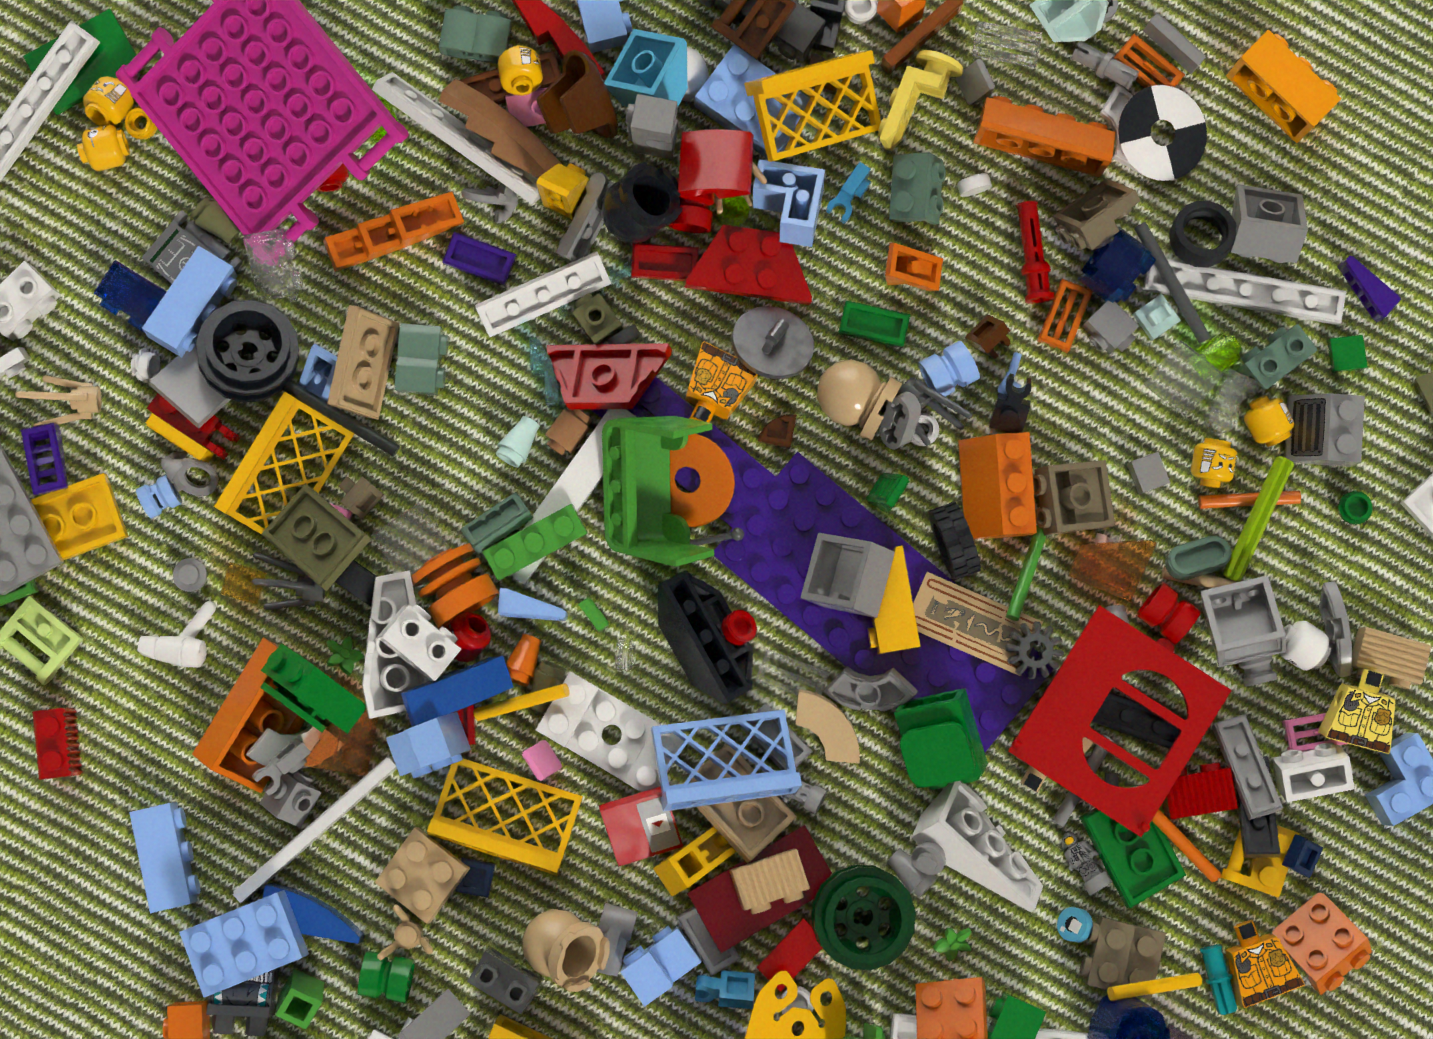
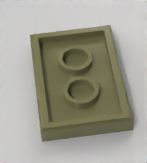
[261,483,371,591]

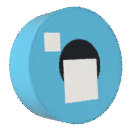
[1057,907,1093,942]

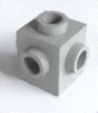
[259,770,322,828]

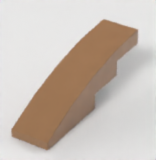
[439,78,563,178]

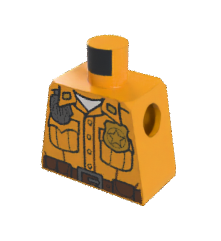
[685,341,758,423]
[1225,920,1305,1008]

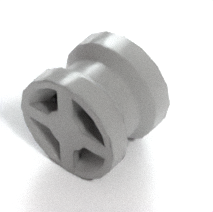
[1238,656,1278,687]

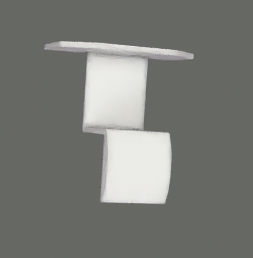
[1094,533,1122,556]

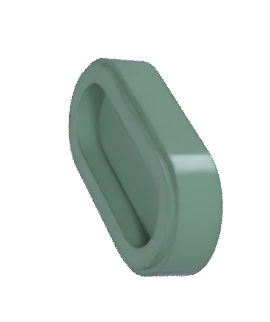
[1165,536,1231,580]

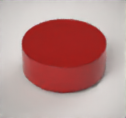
[722,610,757,645]

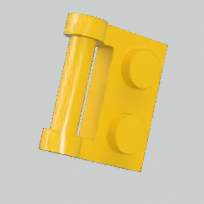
[1220,820,1300,898]

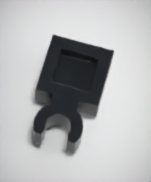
[989,373,1032,433]

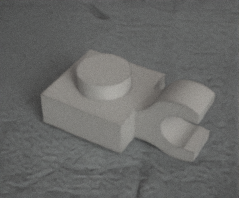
[252,738,311,795]

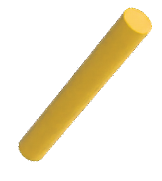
[474,683,570,721]
[1107,972,1202,1001]

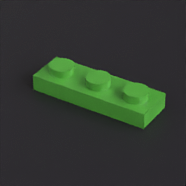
[482,504,588,581]

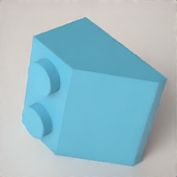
[604,29,688,107]

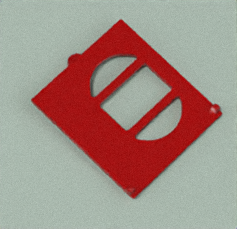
[1008,605,1232,837]

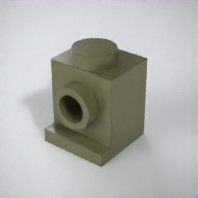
[572,293,623,344]

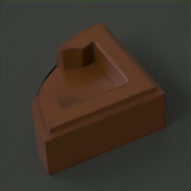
[758,414,797,449]

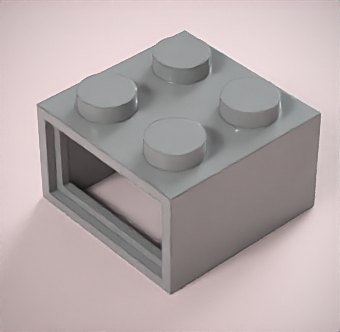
[801,533,895,618]
[1200,575,1286,668]

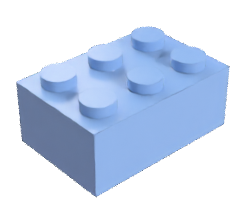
[695,44,814,162]
[179,890,309,998]

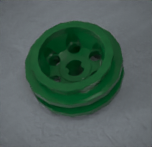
[811,864,916,970]

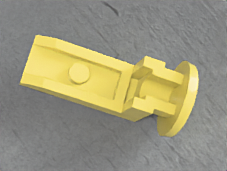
[878,50,963,151]

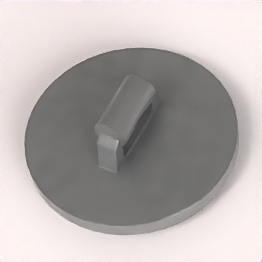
[731,306,814,379]

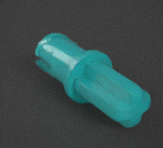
[1200,944,1237,1015]

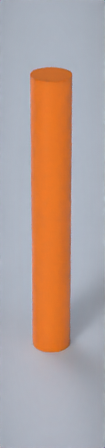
[1198,490,1301,509]
[1152,809,1221,882]

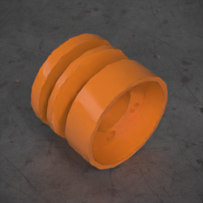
[411,543,499,629]

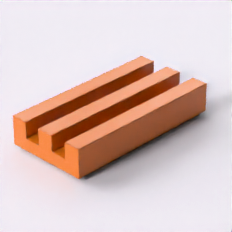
[1114,34,1185,88]
[1037,278,1093,353]

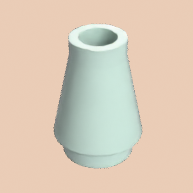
[496,416,540,468]

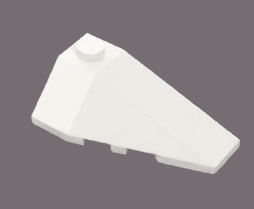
[362,570,429,719]
[912,781,1043,912]

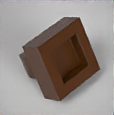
[965,314,1011,359]

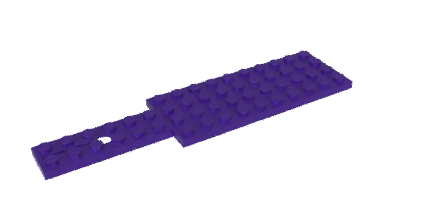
[590,377,1054,752]

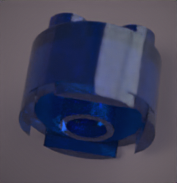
[1077,227,1156,303]
[1087,995,1170,1039]

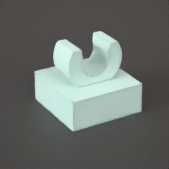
[1132,294,1181,341]

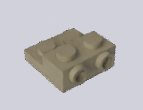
[1053,179,1141,251]
[1033,460,1115,536]
[1080,915,1167,1000]

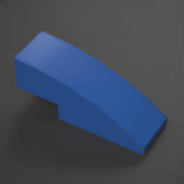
[401,655,514,726]
[263,883,365,944]

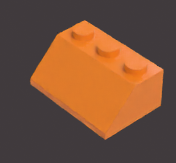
[958,432,1037,540]

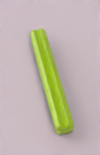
[1223,456,1294,582]

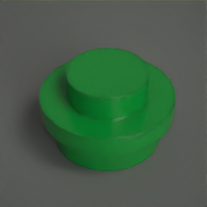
[1338,491,1373,525]

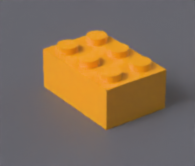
[1226,29,1342,143]

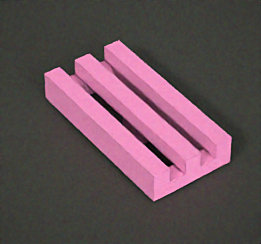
[1282,713,1348,752]

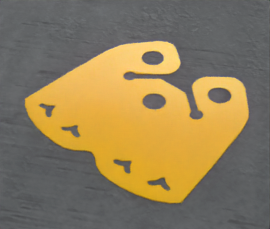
[745,971,846,1039]

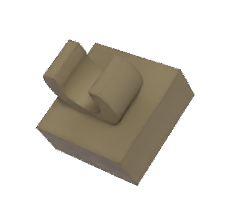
[338,476,384,519]

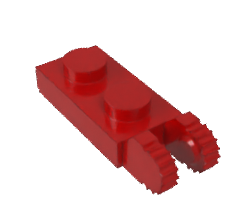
[146,393,241,460]

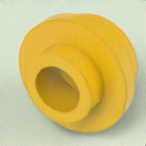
[125,106,157,140]

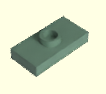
[461,492,534,555]

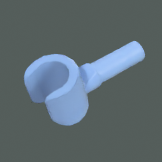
[997,352,1022,395]

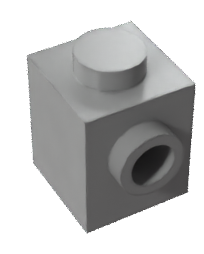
[1082,298,1139,354]

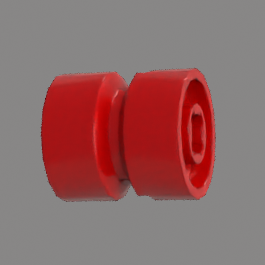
[668,178,715,234]
[1136,582,1201,645]

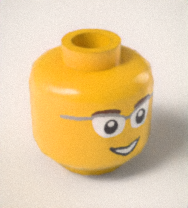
[77,124,130,172]

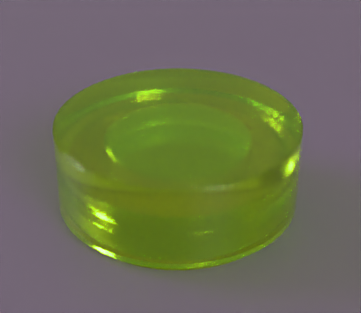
[716,196,749,227]

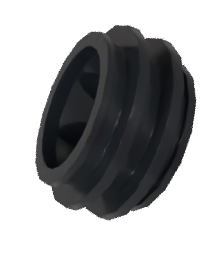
[196,300,299,403]

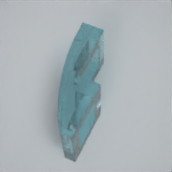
[529,337,561,408]

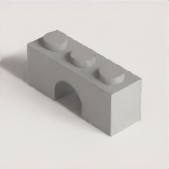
[626,94,678,159]

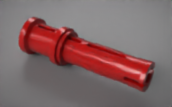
[1016,201,1055,304]

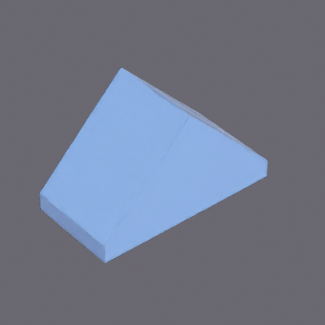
[298,344,337,402]

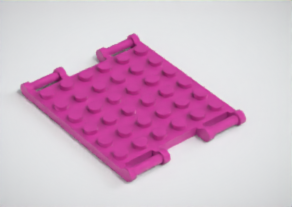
[116,0,409,266]

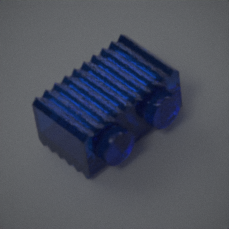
[94,260,167,333]

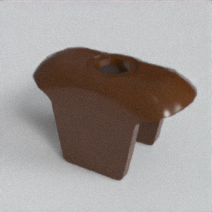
[537,50,618,138]

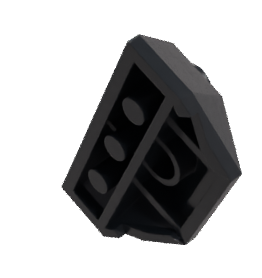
[657,570,753,704]

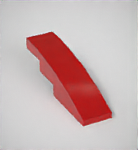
[511,0,606,82]

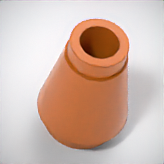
[506,634,541,686]

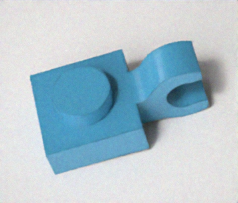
[826,162,871,224]
[695,970,755,1009]

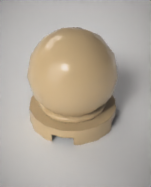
[817,359,902,441]
[522,909,610,992]

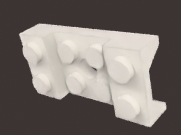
[536,671,684,792]

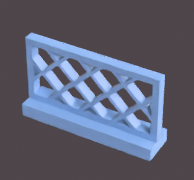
[651,709,802,812]

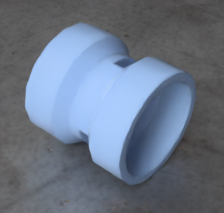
[136,474,182,519]

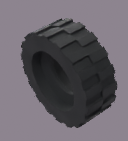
[928,502,981,580]

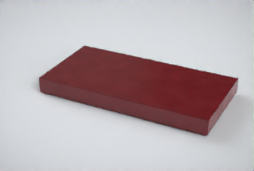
[687,825,832,953]

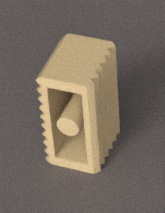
[1352,627,1432,689]
[729,848,810,914]

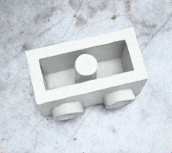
[0,261,61,341]
[377,604,461,681]
[1272,743,1355,802]

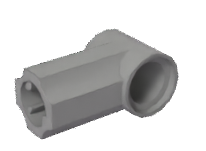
[597,903,638,976]

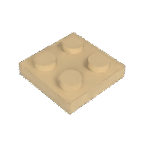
[375,827,470,924]

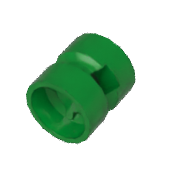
[358,951,415,1004]

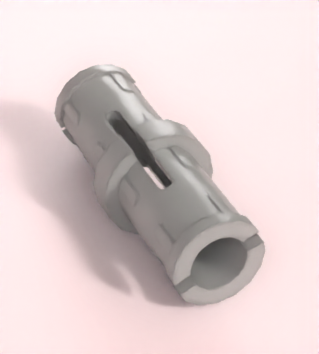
[1071,41,1140,90]

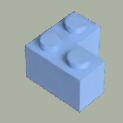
[753,159,825,247]
[386,712,471,779]
[1365,733,1433,826]
[620,925,702,1007]

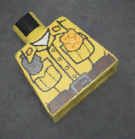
[1318,669,1395,754]

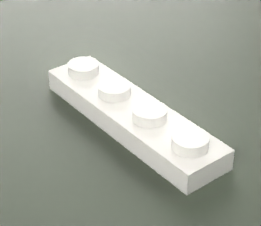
[475,251,611,337]

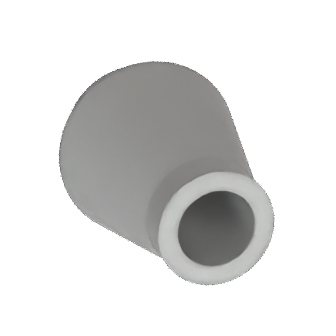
[886,848,938,898]

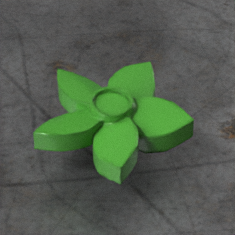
[327,636,365,675]
[933,928,972,962]

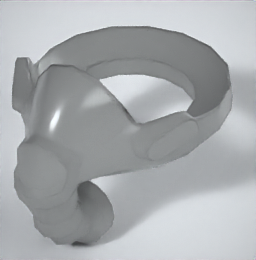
[461,183,519,224]
[161,451,219,496]

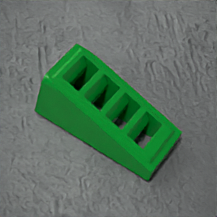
[866,473,910,513]

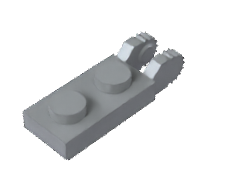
[556,172,614,263]

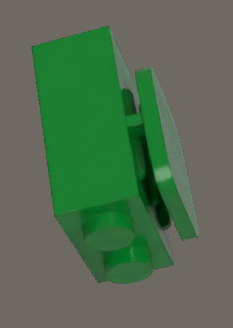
[260,643,366,734]
[894,688,988,790]

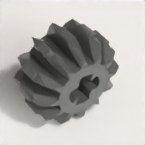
[1005,621,1064,679]

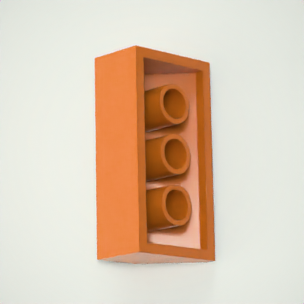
[973,96,1115,178]
[192,637,331,793]

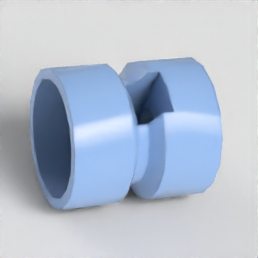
[918,341,980,397]

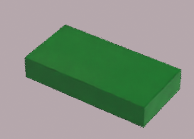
[838,300,911,348]

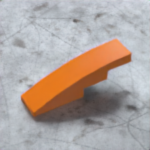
[323,191,464,272]

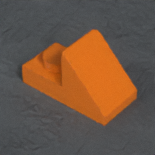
[885,243,943,292]

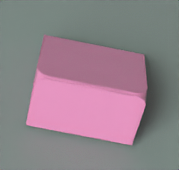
[522,740,562,781]

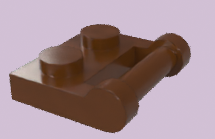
[710,0,797,61]

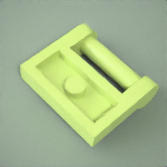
[0,596,84,685]

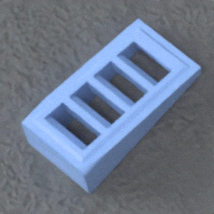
[498,588,568,621]

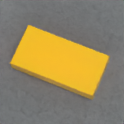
[145,413,214,463]

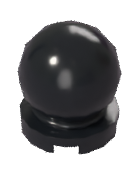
[601,162,683,244]

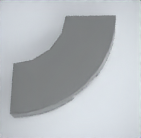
[1319,581,1352,677]
[823,666,918,711]

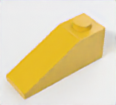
[536,163,589,220]
[867,545,921,654]
[653,826,737,896]

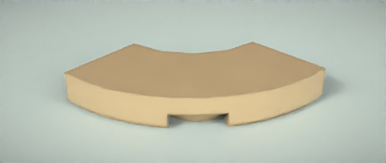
[795,689,860,763]

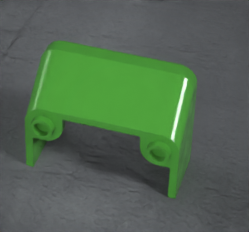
[602,416,714,567]

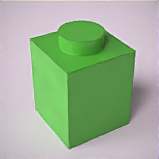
[275,969,325,1029]

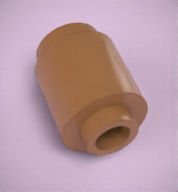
[545,409,592,456]

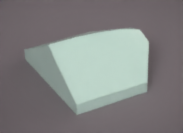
[1030,0,1109,42]

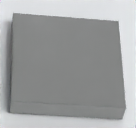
[149,346,235,429]

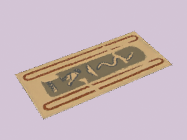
[913,572,1043,676]

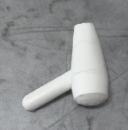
[138,601,216,668]

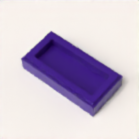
[442,232,517,287]

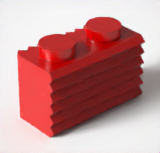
[32,708,83,780]
[1163,762,1238,819]

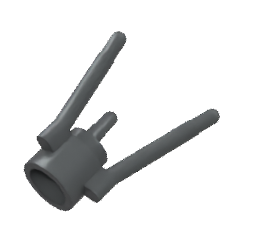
[896,377,973,446]
[252,552,325,610]

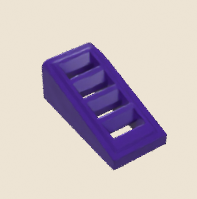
[1337,256,1401,323]
[21,422,68,495]

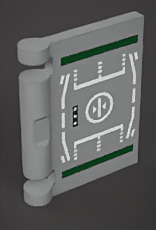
[141,210,243,284]

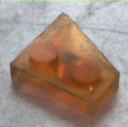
[1067,539,1157,602]
[303,709,378,776]

